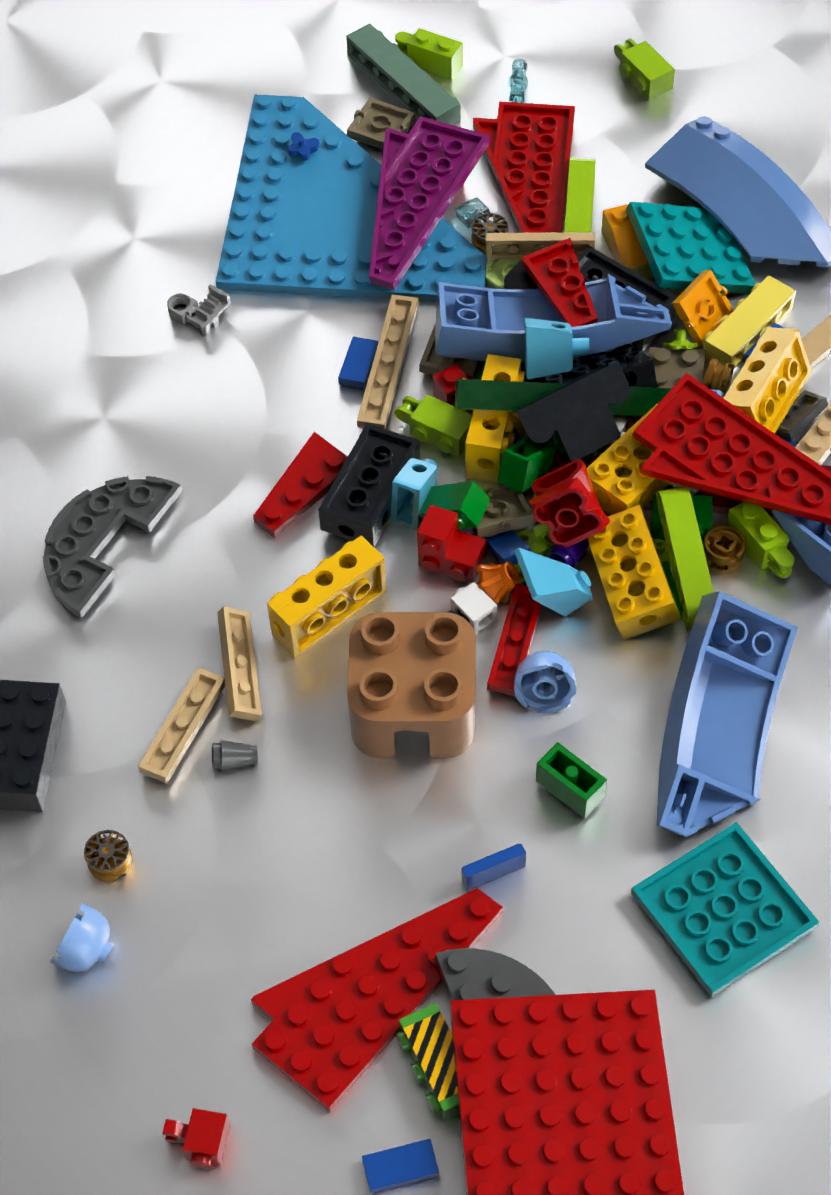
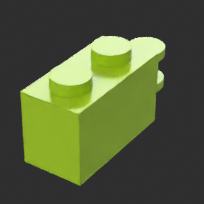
[395,28,463,81]
[614,38,675,100]
[394,394,472,457]
[726,502,795,578]

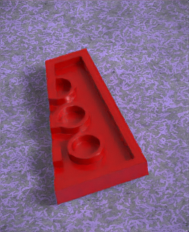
[521,238,598,327]
[253,432,348,538]

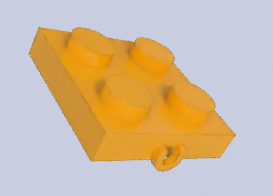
[672,269,734,348]

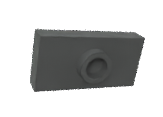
[775,390,829,441]

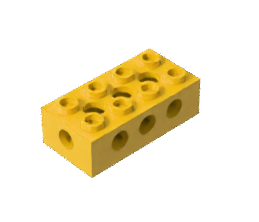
[723,327,812,434]
[465,354,526,483]
[587,404,671,515]
[587,505,681,640]
[267,535,387,659]

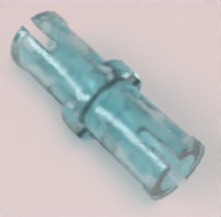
[508,59,528,103]

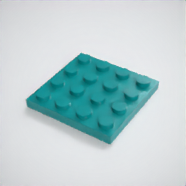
[626,202,755,294]
[631,822,820,998]

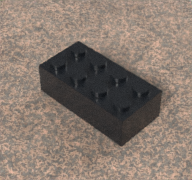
[0,680,66,812]

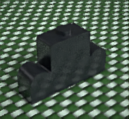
[509,361,630,462]

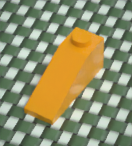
[601,204,654,283]

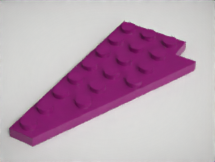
[369,116,490,291]

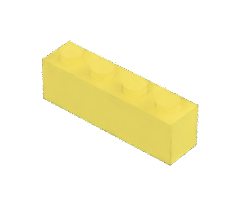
[702,275,796,369]

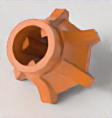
[476,562,521,604]

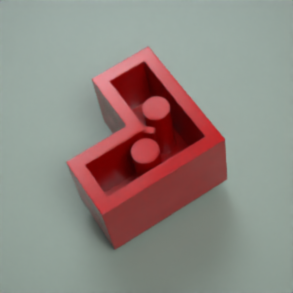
[417,505,486,583]

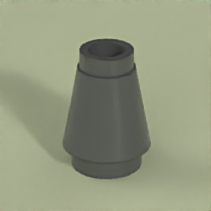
[212,740,258,771]

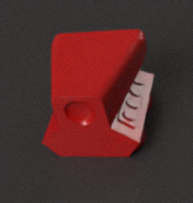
[528,459,610,548]

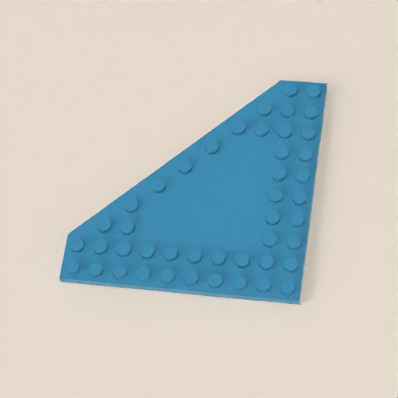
[216,94,487,302]

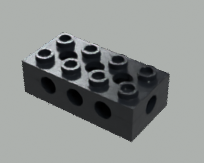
[577,246,677,351]
[529,344,658,388]
[318,423,420,547]

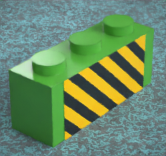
[396,1003,459,1122]

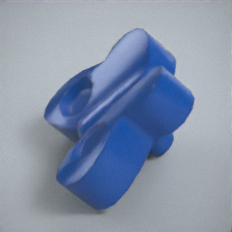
[288,132,320,160]

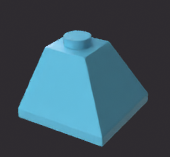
[514,547,594,617]

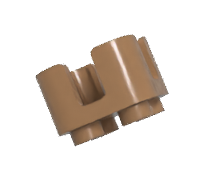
[347,612,476,759]

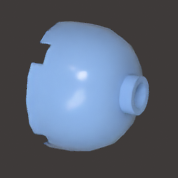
[514,651,576,713]
[50,902,113,972]

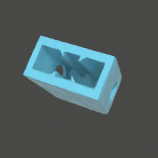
[524,318,589,379]
[391,458,438,530]

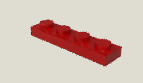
[487,584,542,696]

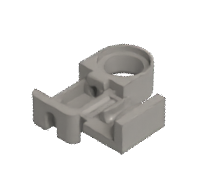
[167,284,231,337]

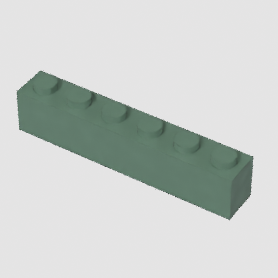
[346,23,461,126]

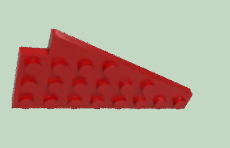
[473,101,575,233]
[632,373,831,525]
[251,888,503,1112]

